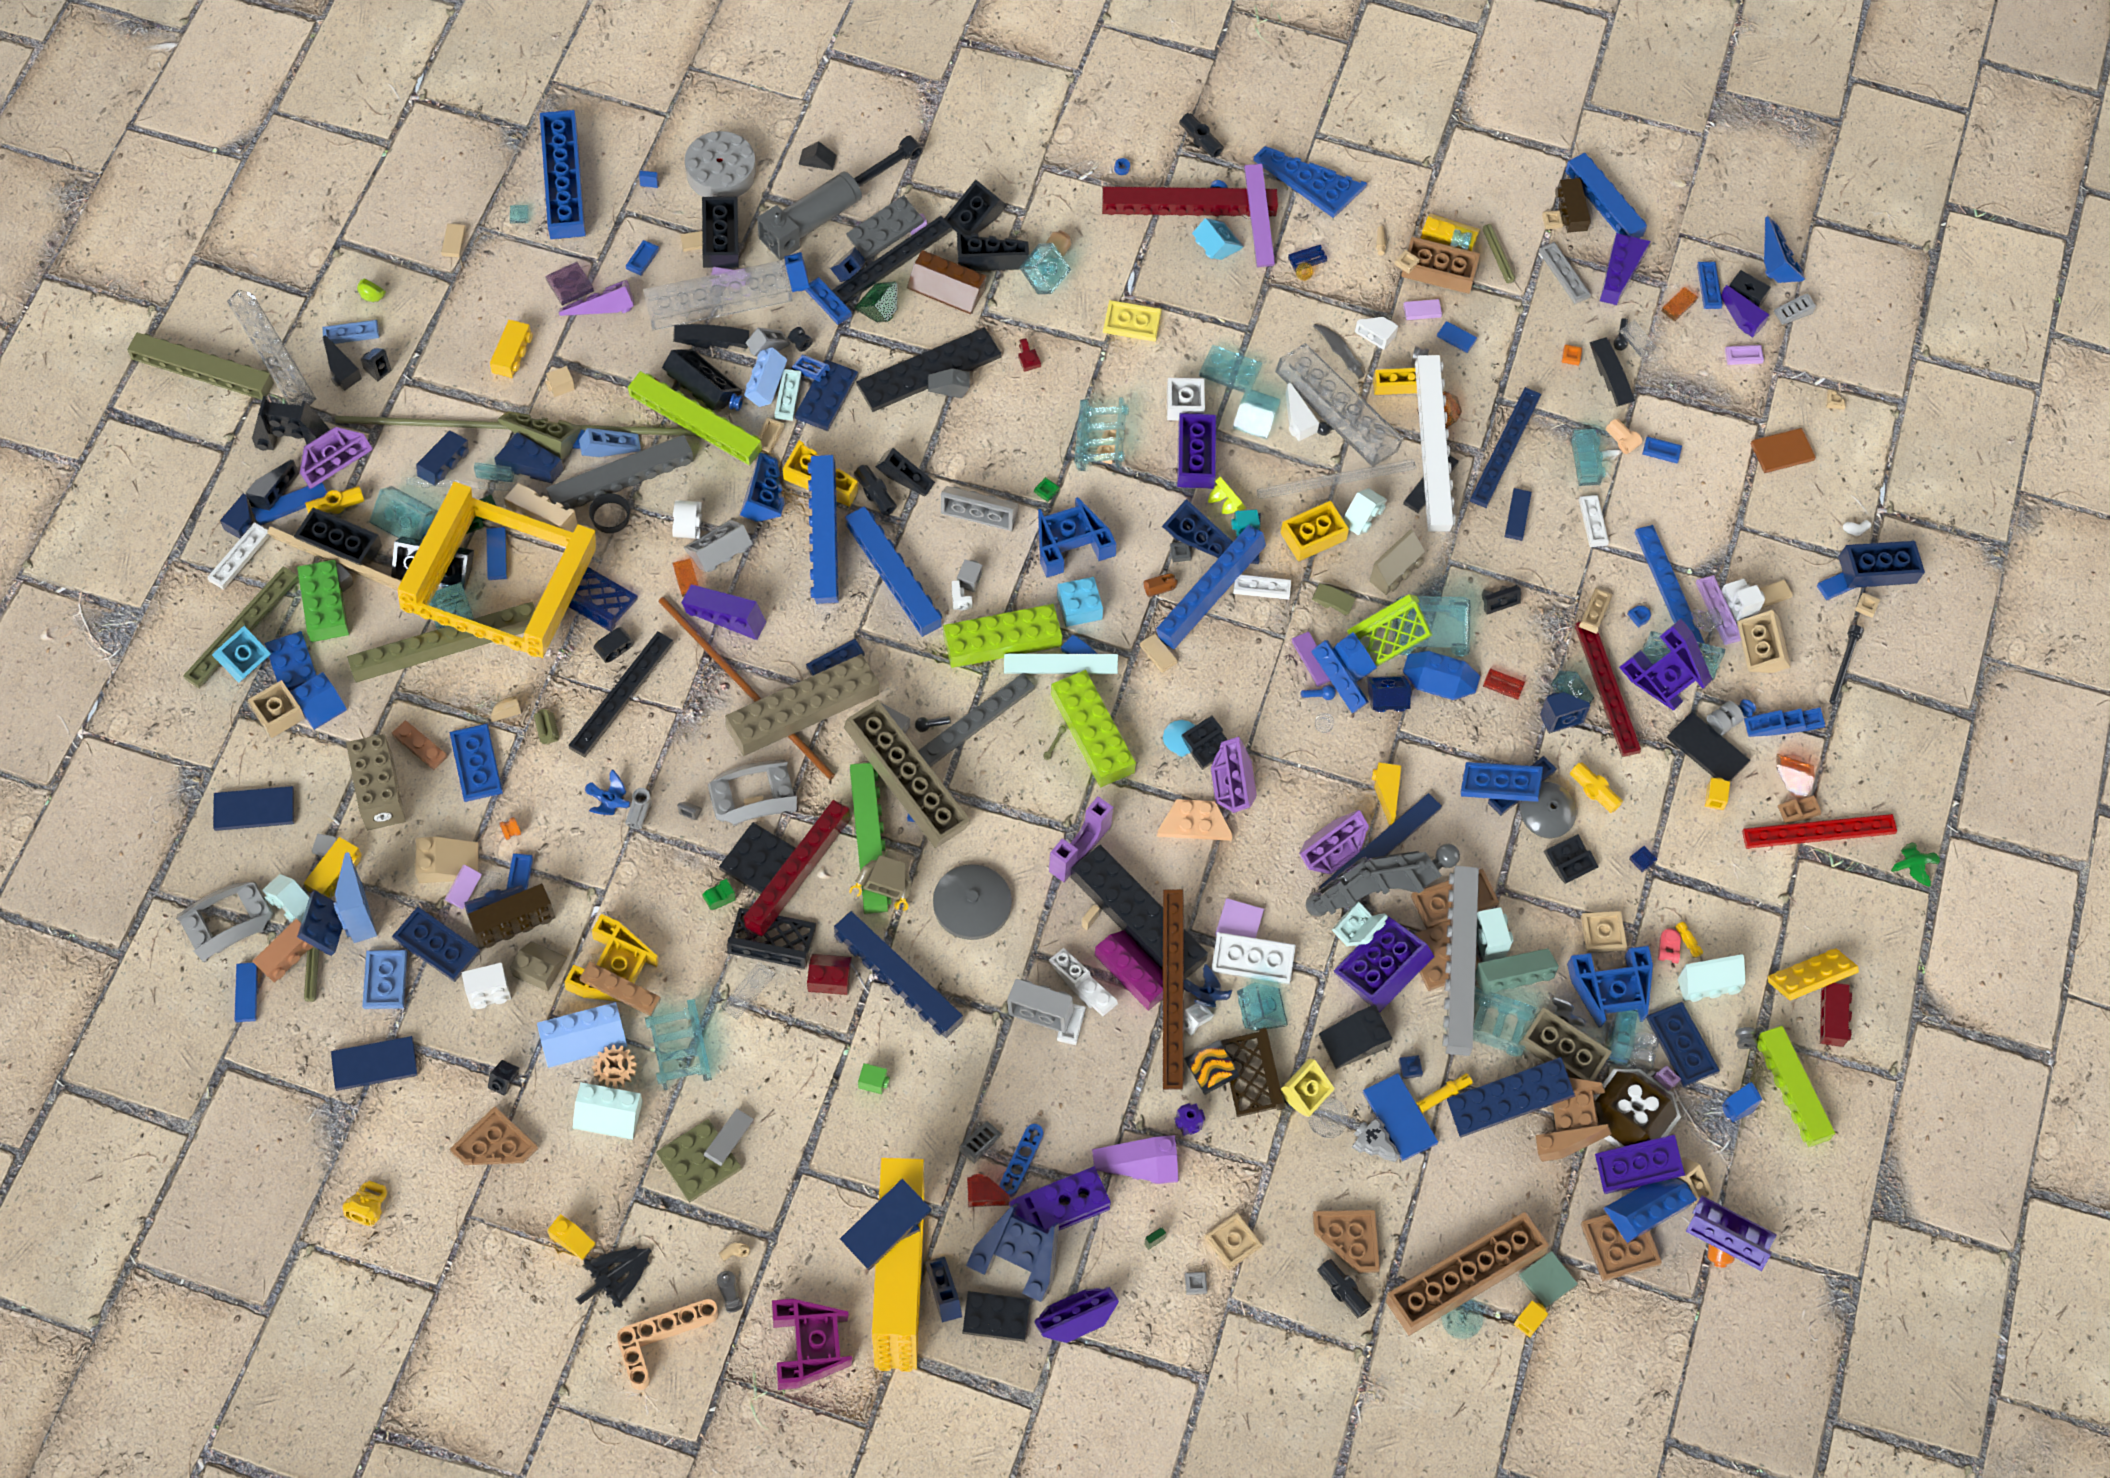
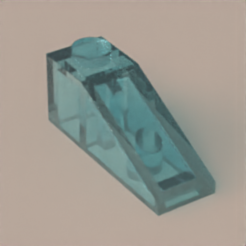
[1607,1010,1638,1065]

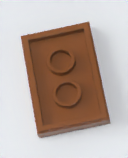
[1750,428,1816,474]

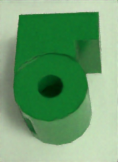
[702,878,736,910]

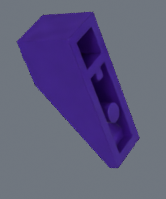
[1721,285,1769,338]

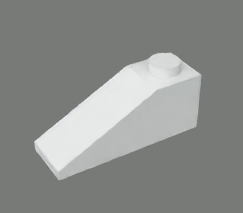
[1286,382,1319,441]

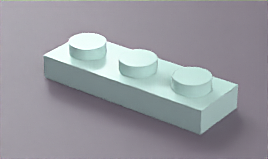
[775,369,802,421]

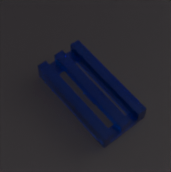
[1288,244,1328,272]

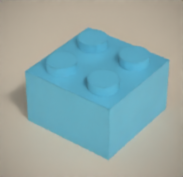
[1057,577,1103,627]
[212,626,271,683]

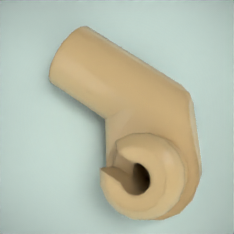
[718,1242,750,1261]

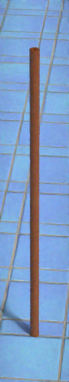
[658,597,835,780]

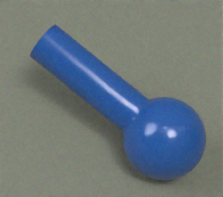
[1301,685,1336,700]

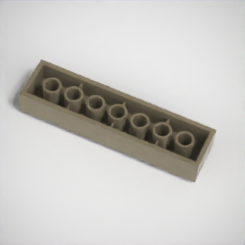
[725,654,880,757]
[844,700,970,849]

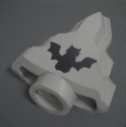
[1352,1117,1400,1162]

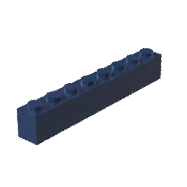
[834,911,963,1038]

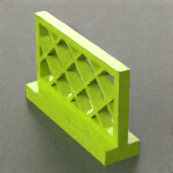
[1347,594,1432,667]

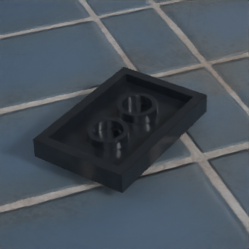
[962,1291,1030,1342]

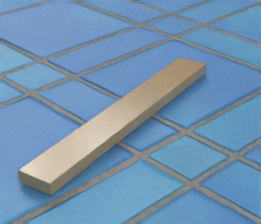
[267,526,401,591]

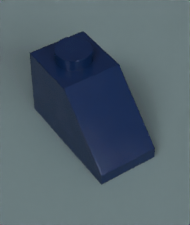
[220,493,253,539]

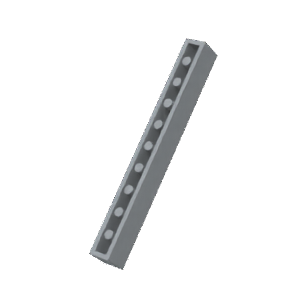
[1442,866,1479,1056]

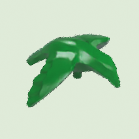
[1891,842,1940,887]

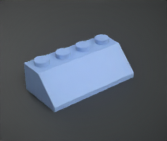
[537,1002,627,1068]

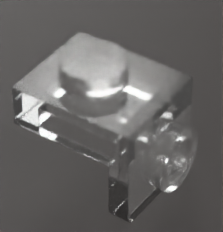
[1691,607,1723,632]

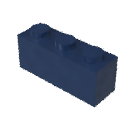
[416,430,469,486]

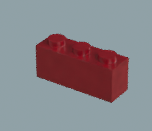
[1820,983,1852,1047]

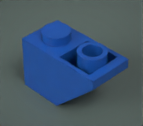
[784,252,810,292]

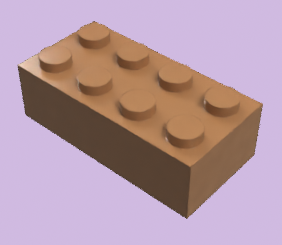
[1401,237,1480,294]

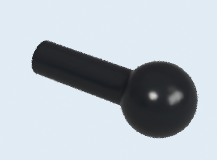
[1613,318,1628,351]
[1317,418,1350,436]
[915,716,951,732]

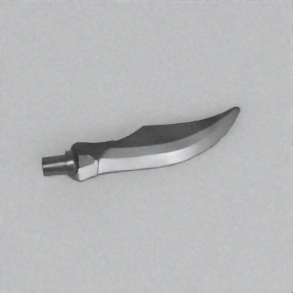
[1313,324,1364,379]

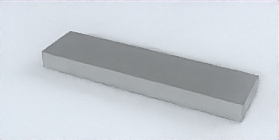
[1539,242,1591,304]

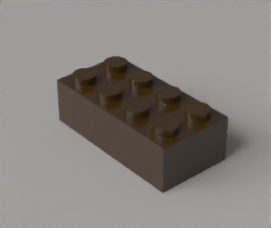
[467,883,555,949]

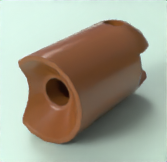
[1143,573,1178,597]

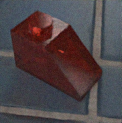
[967,1174,1010,1207]

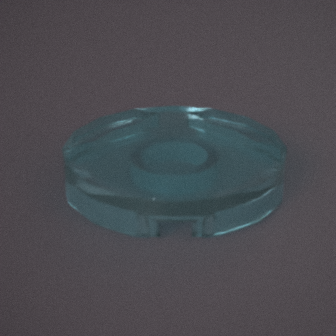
[1441,1300,1483,1340]

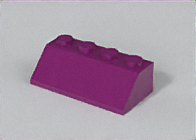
[1095,930,1163,1011]

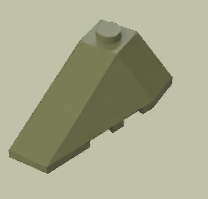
[498,411,581,460]

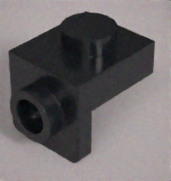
[488,1060,520,1096]

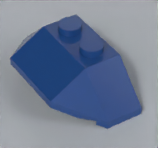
[1403,651,1480,700]

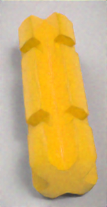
[1675,922,1703,958]

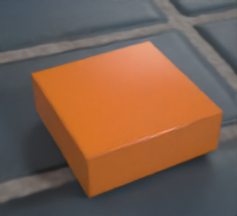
[1561,345,1582,366]

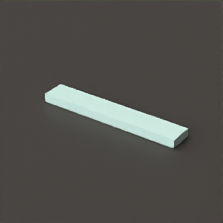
[1004,654,1118,674]

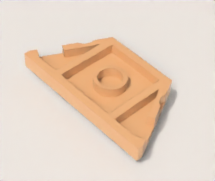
[1157,799,1232,841]

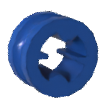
[1114,158,1130,175]
[729,393,743,412]
[1738,699,1756,718]

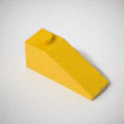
[1371,762,1401,825]

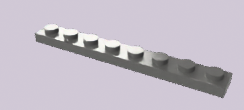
[918,673,1035,767]

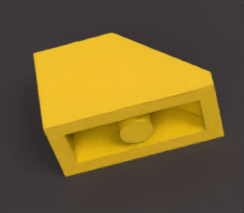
[547,1214,596,1261]

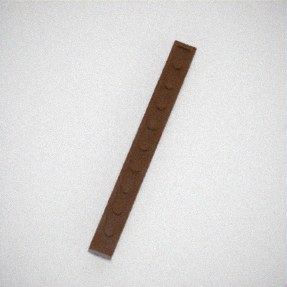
[1163,889,1184,1090]

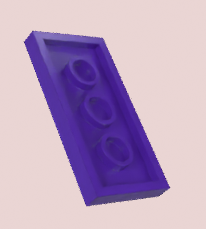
[1595,1135,1685,1194]

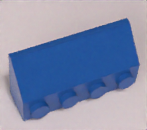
[1604,1178,1697,1243]

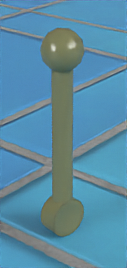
[1043,726,1066,760]

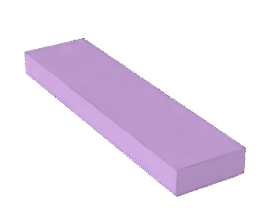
[1696,575,1741,645]

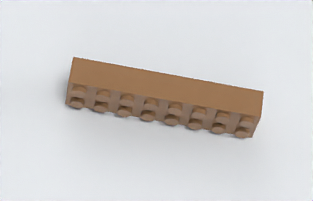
[1386,1212,1549,1336]

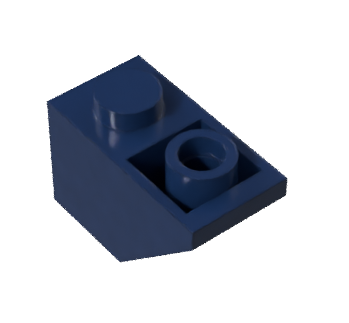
[830,247,866,282]

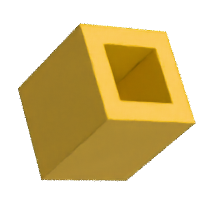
[1705,778,1730,810]
[1514,1301,1548,1338]

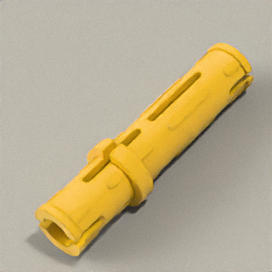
[1415,1073,1473,1114]

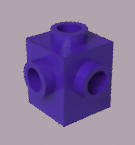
[1174,1103,1205,1136]

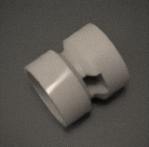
[1707,701,1744,736]

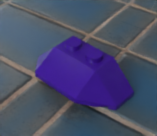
[1034,1287,1119,1343]

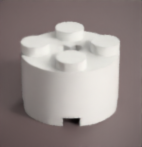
[673,500,702,539]

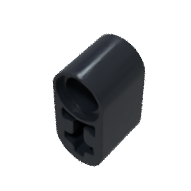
[593,627,634,663]

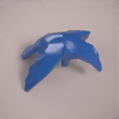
[585,769,631,815]

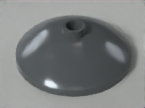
[1520,782,1577,839]

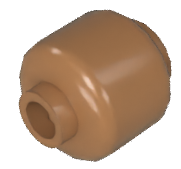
[1045,230,1071,258]

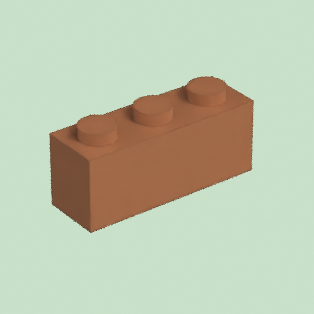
[252,918,313,983]

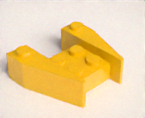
[564,914,658,1002]

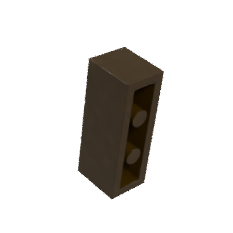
[1555,178,1591,233]

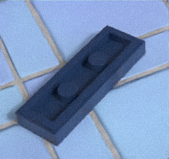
[1504,488,1532,541]
[806,639,865,676]

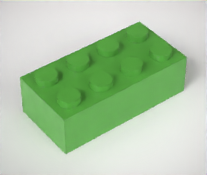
[297,560,349,642]

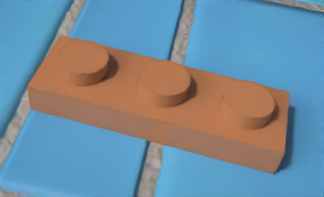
[392,720,447,770]

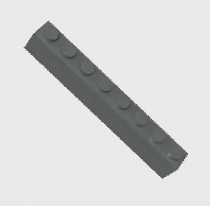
[546,435,694,510]

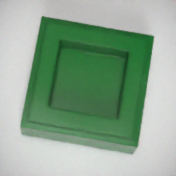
[1034,477,1060,502]

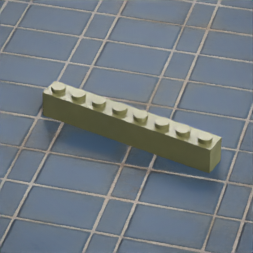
[127,332,274,400]

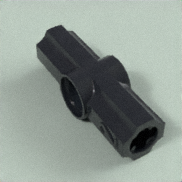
[1179,113,1224,158]
[854,465,897,516]
[1317,1259,1372,1319]

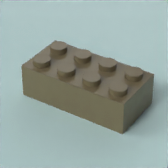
[1518,1007,1611,1081]

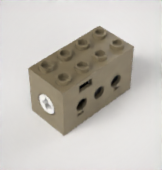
[346,734,406,831]

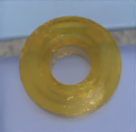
[1296,263,1313,281]

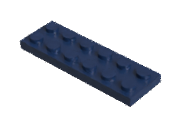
[1447,1057,1576,1138]

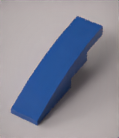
[1744,707,1825,737]

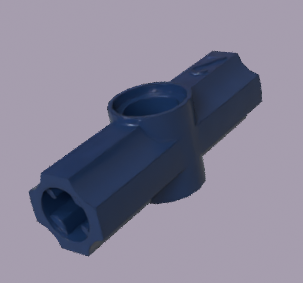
[464,885,524,914]

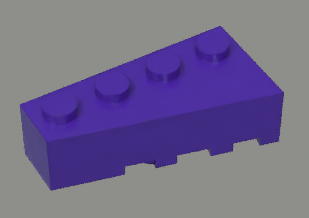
[1600,233,1651,305]
[681,584,767,640]

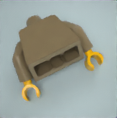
[849,850,912,911]

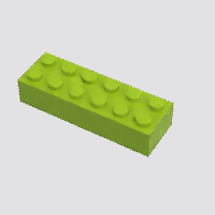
[943,604,1062,668]
[1051,670,1136,788]

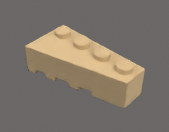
[504,483,577,532]

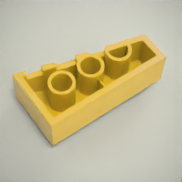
[783,440,858,507]

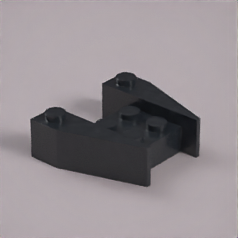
[252,396,330,451]

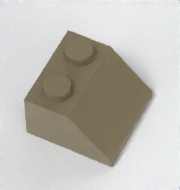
[510,941,567,992]

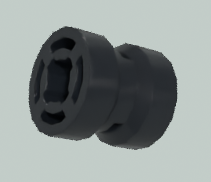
[788,326,813,352]

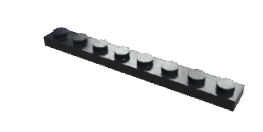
[831,216,952,304]
[568,631,674,758]

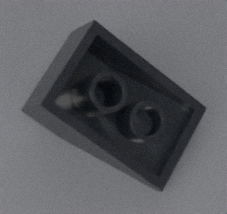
[944,179,1007,235]
[1319,1005,1393,1069]

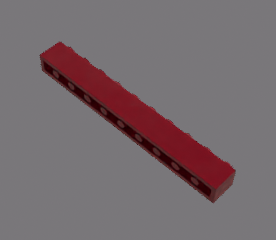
[1102,187,1278,217]

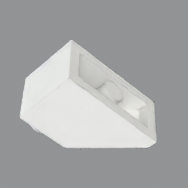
[1355,317,1398,350]

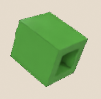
[858,1063,890,1095]

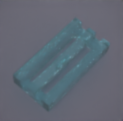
[474,463,514,482]

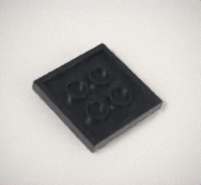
[719,822,796,895]

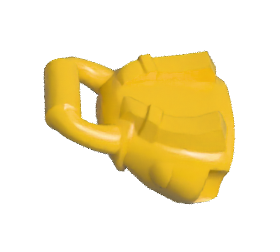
[342,1181,387,1226]

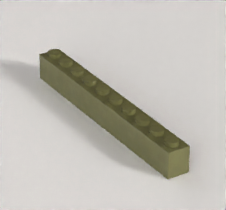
[347,601,535,683]

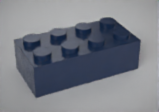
[1838,541,1925,588]

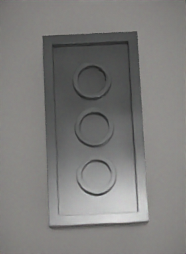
[846,195,924,261]

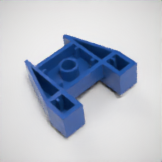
[1038,497,1116,578]
[1567,946,1653,1028]

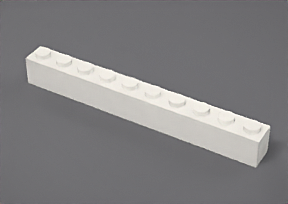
[1415,355,1455,532]

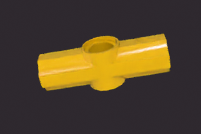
[305,486,365,514]
[1570,762,1623,813]

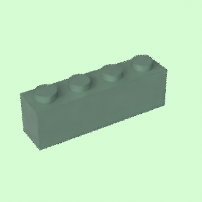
[1475,948,1559,994]

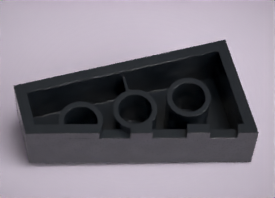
[957,231,1029,271]

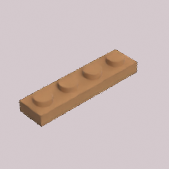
[580,962,661,1016]

